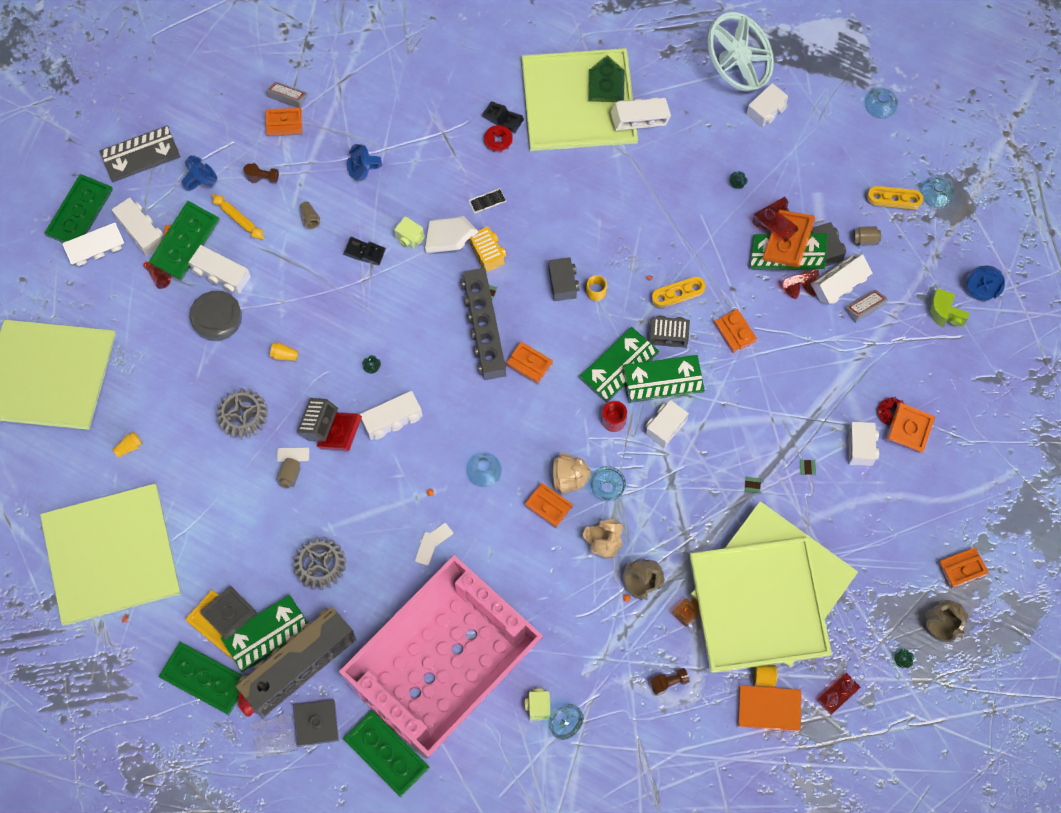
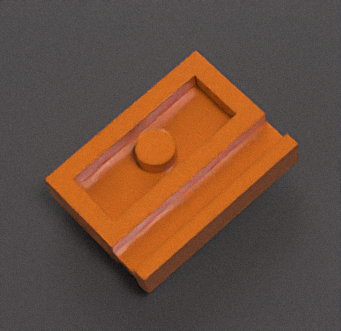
[266,108,303,136]
[714,309,757,353]
[506,342,553,384]
[525,483,573,528]
[939,547,989,589]

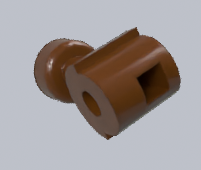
[243,163,279,183]
[649,667,690,696]

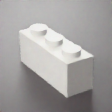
[611,97,671,131]
[111,197,164,256]
[63,223,125,267]
[189,245,251,294]
[811,254,873,304]
[359,391,423,440]

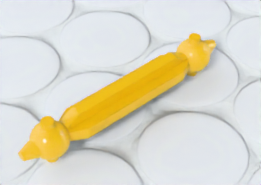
[211,194,264,240]

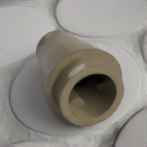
[300,201,320,229]

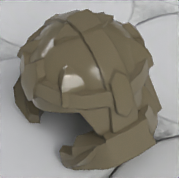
[623,559,665,600]
[925,600,968,642]

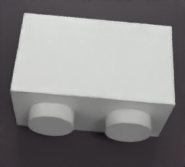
[746,83,788,127]
[646,400,689,448]
[849,422,879,466]

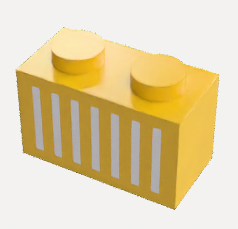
[469,226,506,272]

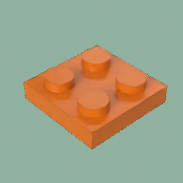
[886,403,935,453]

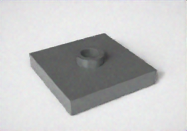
[200,586,257,640]
[294,700,339,747]

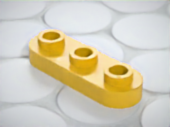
[867,186,923,209]
[652,277,706,308]

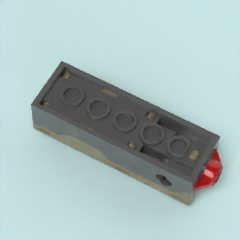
[236,607,356,719]

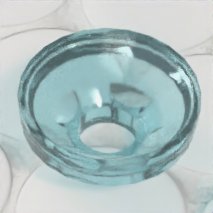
[865,88,898,118]
[921,176,955,208]
[466,452,502,487]
[590,466,626,501]
[548,703,584,740]

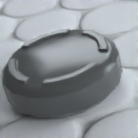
[189,291,242,341]

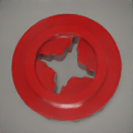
[484,125,513,152]
[878,396,905,426]

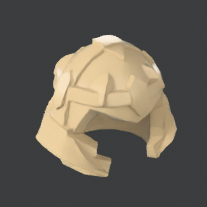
[553,452,591,495]
[583,519,623,559]

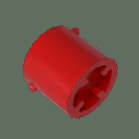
[601,401,627,432]

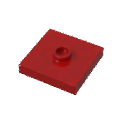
[317,412,362,451]

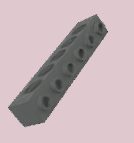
[461,268,506,380]

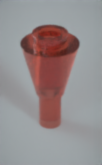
[143,261,171,289]

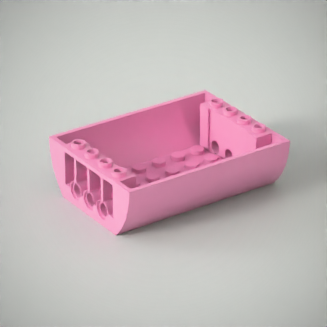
[339,555,543,758]

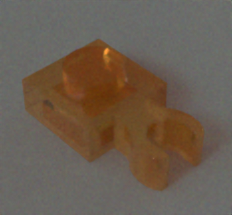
[671,597,700,627]

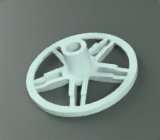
[708,12,774,91]

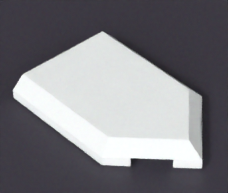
[425,216,479,253]

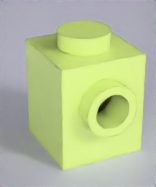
[394,216,424,249]
[525,688,550,721]

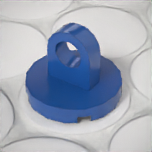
[347,144,382,181]
[181,155,217,191]
[966,265,1005,301]

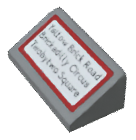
[266,82,307,108]
[845,289,888,323]

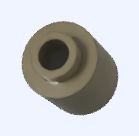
[854,226,881,245]
[276,458,301,488]

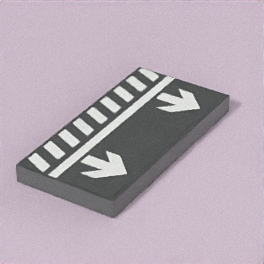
[99,125,181,183]

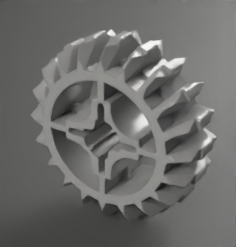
[216,388,268,440]
[292,537,347,590]

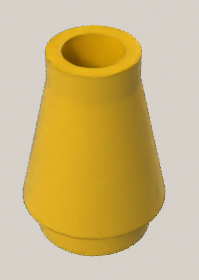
[270,342,299,361]
[113,431,143,458]

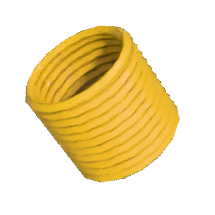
[586,275,607,301]
[754,665,777,687]

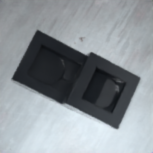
[482,101,524,133]
[343,236,386,265]

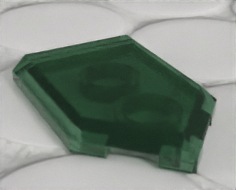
[588,55,625,102]

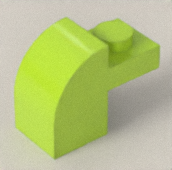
[930,288,970,327]

